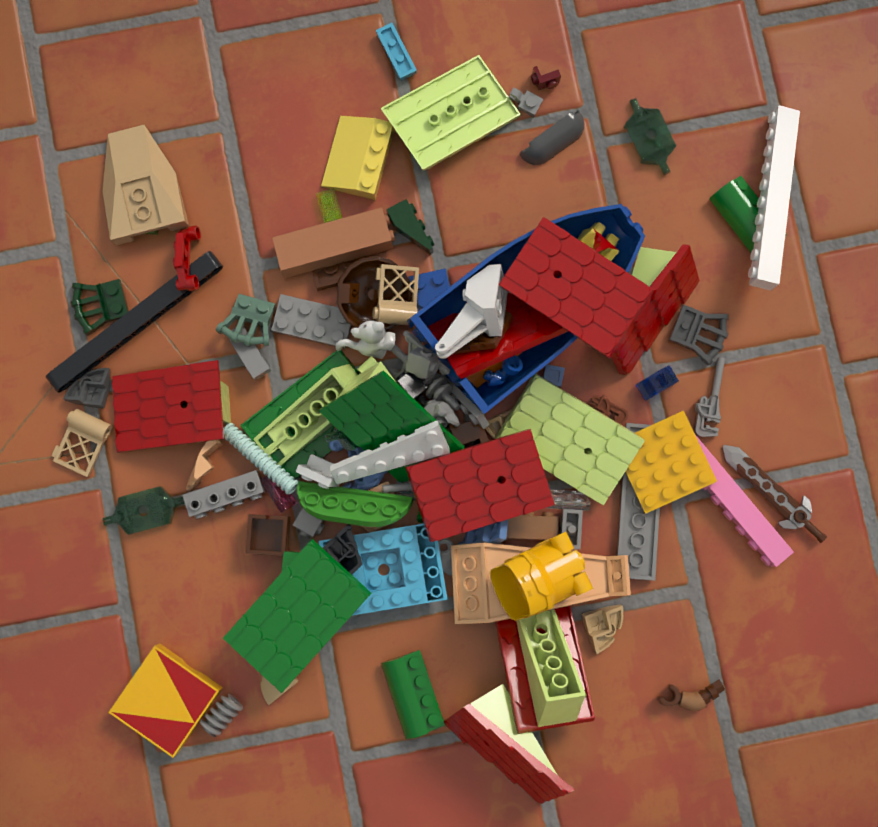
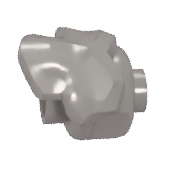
[424,400,460,427]

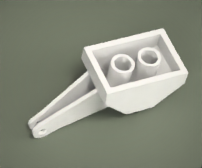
[435,264,508,358]

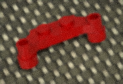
[173,225,201,291]

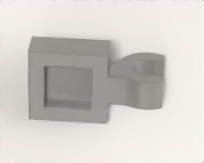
[509,87,543,117]

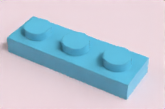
[376,23,417,81]

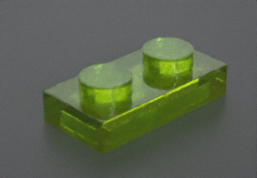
[316,188,342,223]

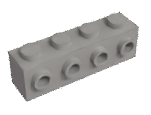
[183,470,266,520]

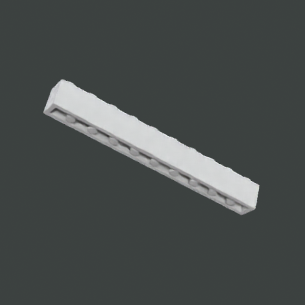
[748,105,800,291]

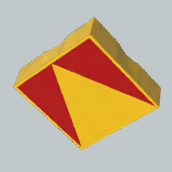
[108,644,223,758]

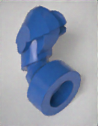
[483,355,523,386]

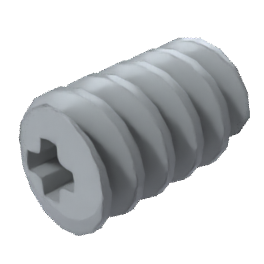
[199,693,243,737]

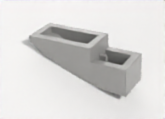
[229,327,272,381]

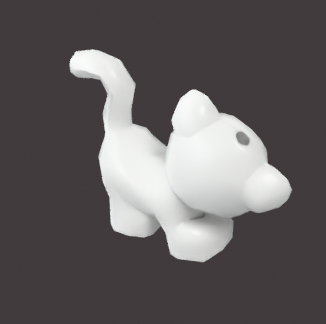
[335,320,395,359]

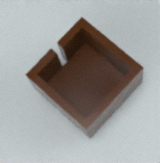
[245,514,291,556]

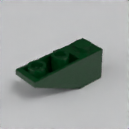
[386,199,435,254]

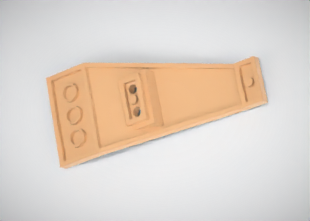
[451,543,631,624]

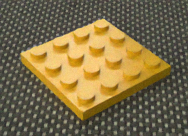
[625,410,717,514]

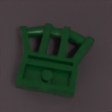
[70,279,129,336]

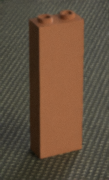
[272,207,395,279]

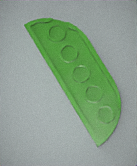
[297,481,413,527]

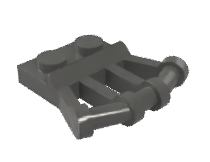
[669,305,729,365]

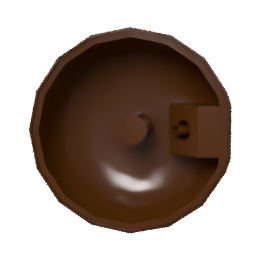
[336,256,412,331]

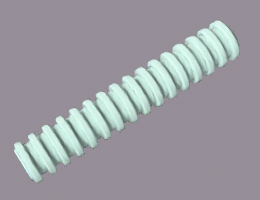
[223,423,299,495]

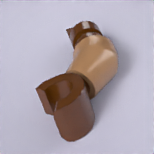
[657,679,725,712]

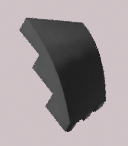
[323,524,363,574]

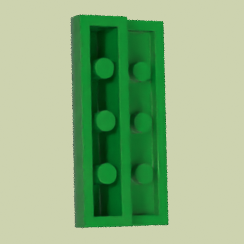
[709,176,787,253]
[381,650,445,739]

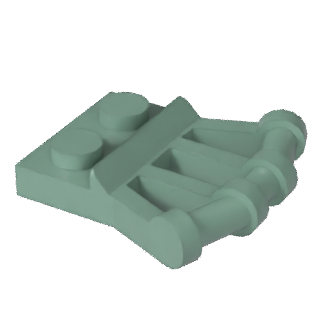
[216,294,275,346]

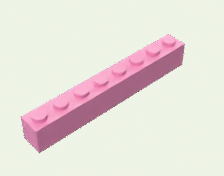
[696,436,794,567]

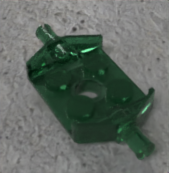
[624,98,676,175]
[103,486,185,535]

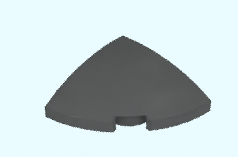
[63,368,110,409]

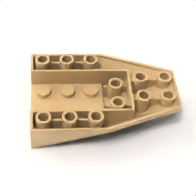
[103,125,189,246]

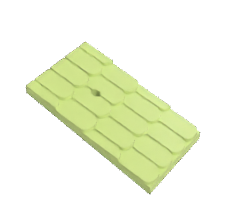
[381,55,521,171]
[495,374,645,505]

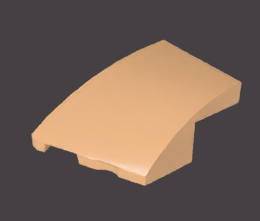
[186,440,223,492]

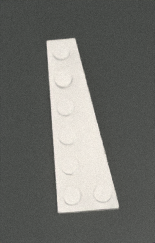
[330,421,450,484]

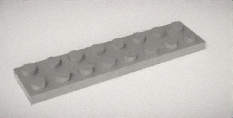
[617,423,660,581]

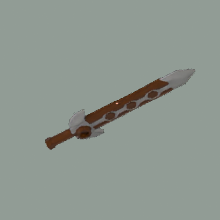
[723,445,827,543]

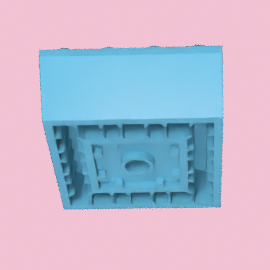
[319,523,448,616]

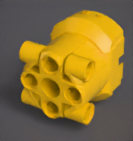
[489,532,593,621]

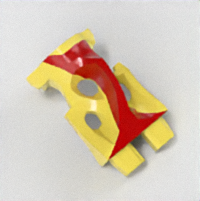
[578,222,619,261]

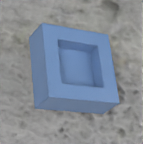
[543,365,565,387]

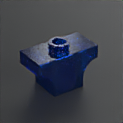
[636,365,679,401]

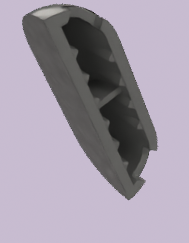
[519,110,585,165]

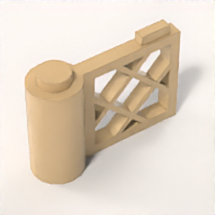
[373,264,419,325]
[52,409,112,477]

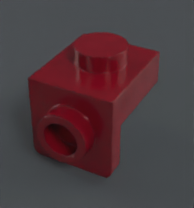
[531,66,561,91]

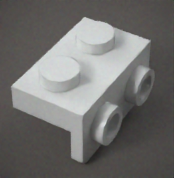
[296,454,339,489]

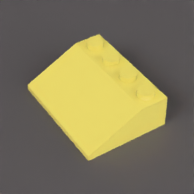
[321,116,394,201]

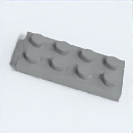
[271,294,351,349]

